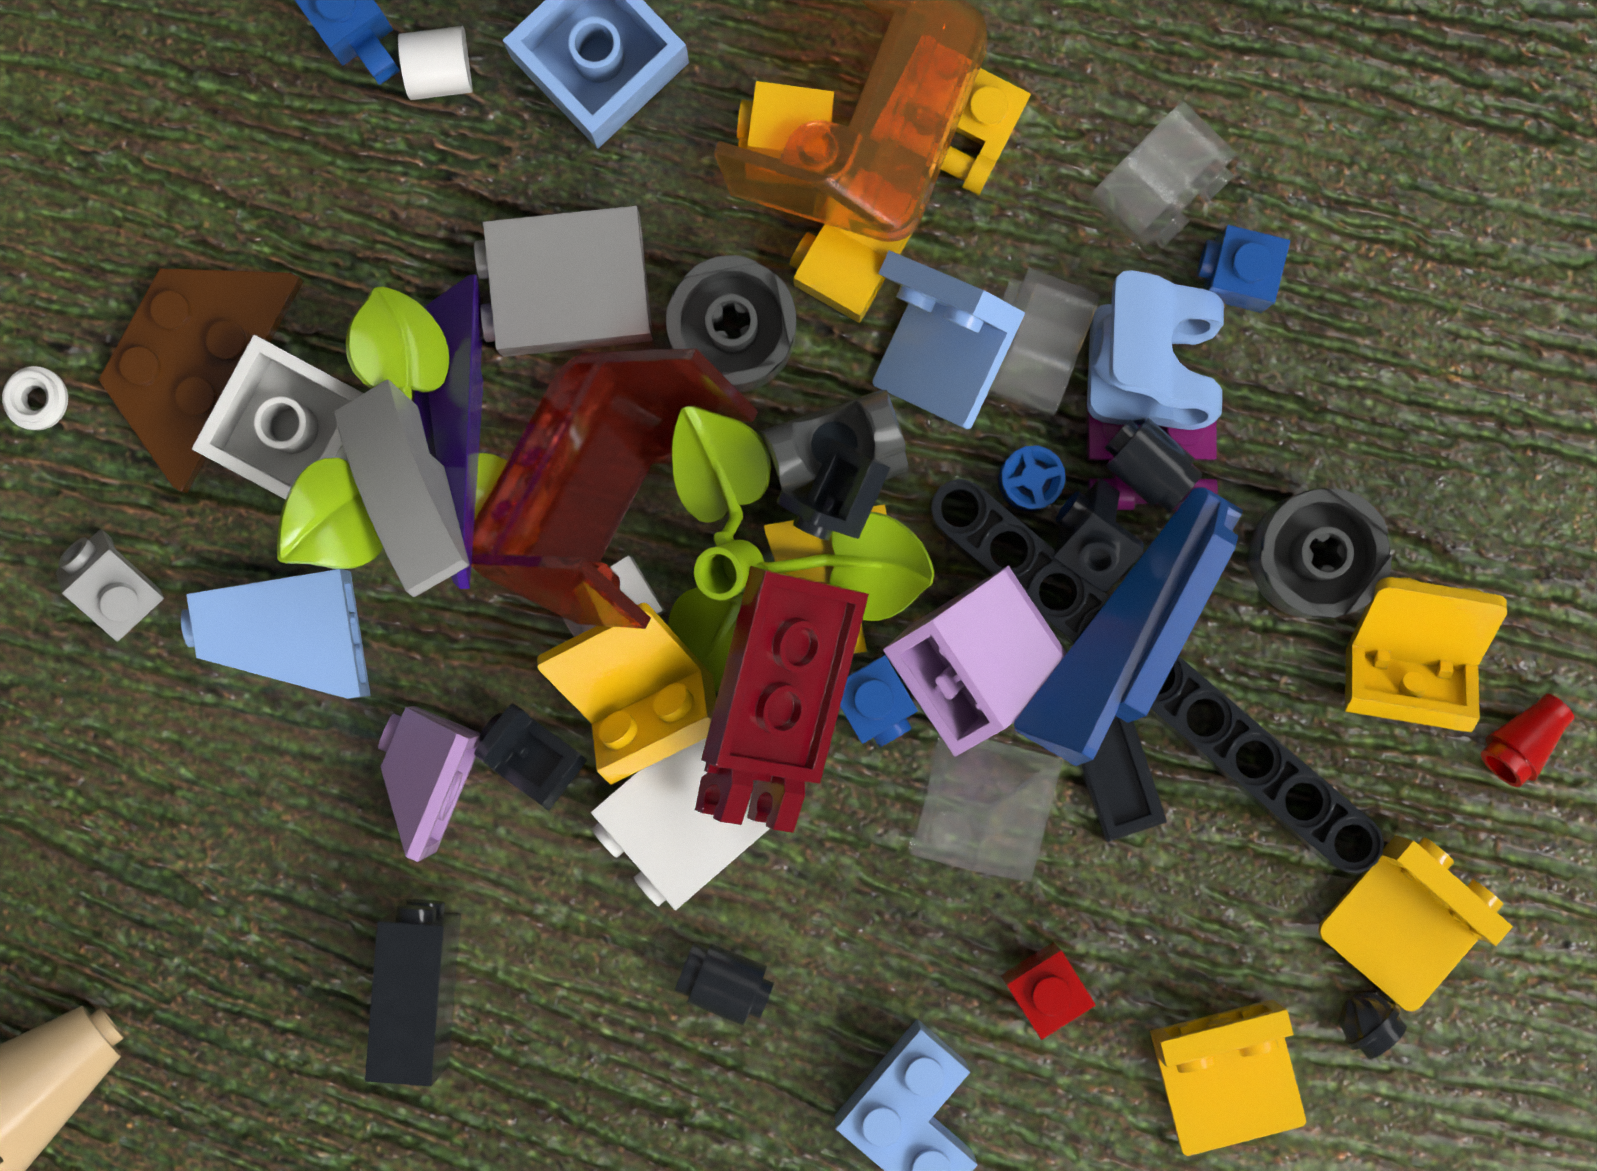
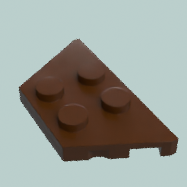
[98,268,304,493]

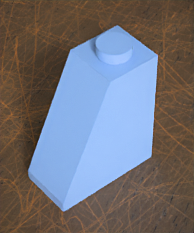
[181,569,371,699]

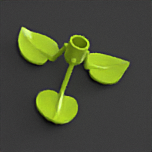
[277,287,540,569]
[668,406,934,692]

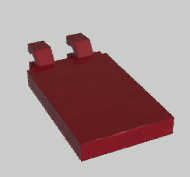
[695,566,869,833]

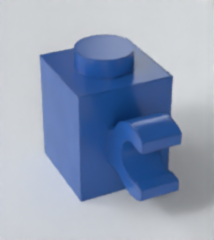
[295,0,400,85]

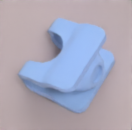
[1087,270,1224,430]

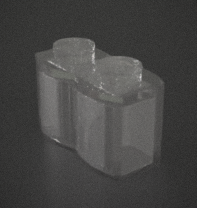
[1089,101,1237,251]
[988,267,1100,417]

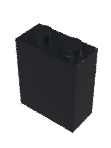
[365,899,461,1087]

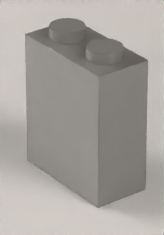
[474,206,653,357]

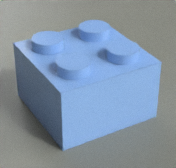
[503,0,689,149]

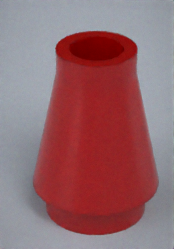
[1480,693,1575,788]

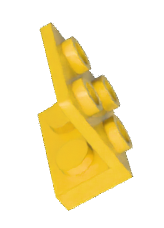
[537,603,716,785]
[1150,999,1306,1156]

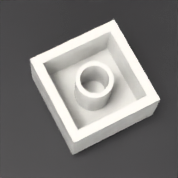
[192,335,364,500]

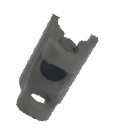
[761,390,909,511]

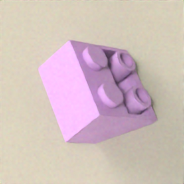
[883,566,1067,757]

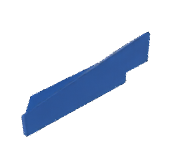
[1014,487,1243,766]

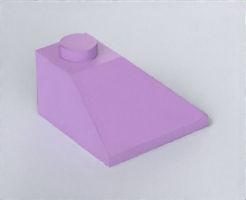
[378,706,481,862]

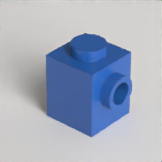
[1197,225,1290,313]
[840,655,918,747]

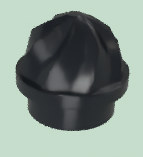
[1338,992,1407,1059]

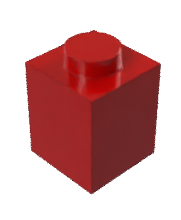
[1000,942,1096,1040]

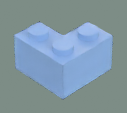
[835,1019,977,1171]

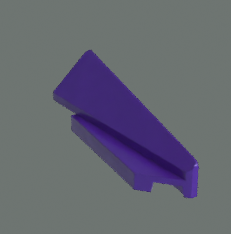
[414,275,483,589]

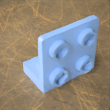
[873,250,1025,429]

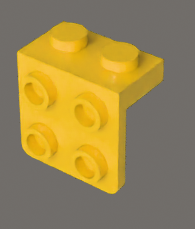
[1345,577,1507,733]
[1318,835,1513,1011]

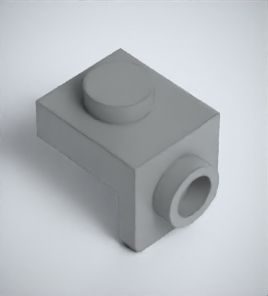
[56,529,164,642]

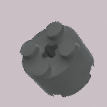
[666,255,796,393]
[1247,488,1392,619]

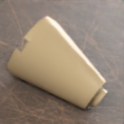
[0,1006,124,1171]

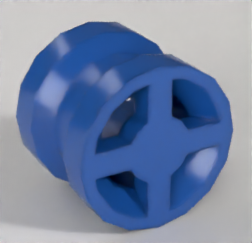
[998,445,1066,512]

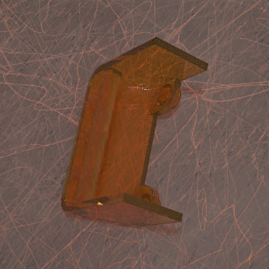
[714,0,988,242]

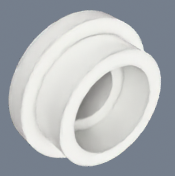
[2,366,68,430]

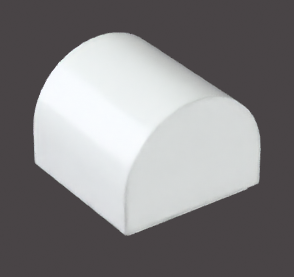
[398,26,473,100]

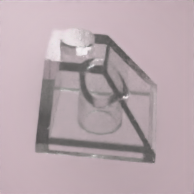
[908,733,1063,882]

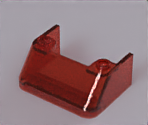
[471,348,758,629]

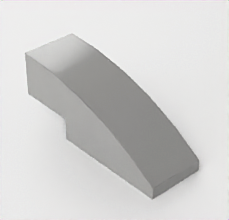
[334,379,470,597]

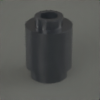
[1104,417,1203,512]
[674,943,774,1026]

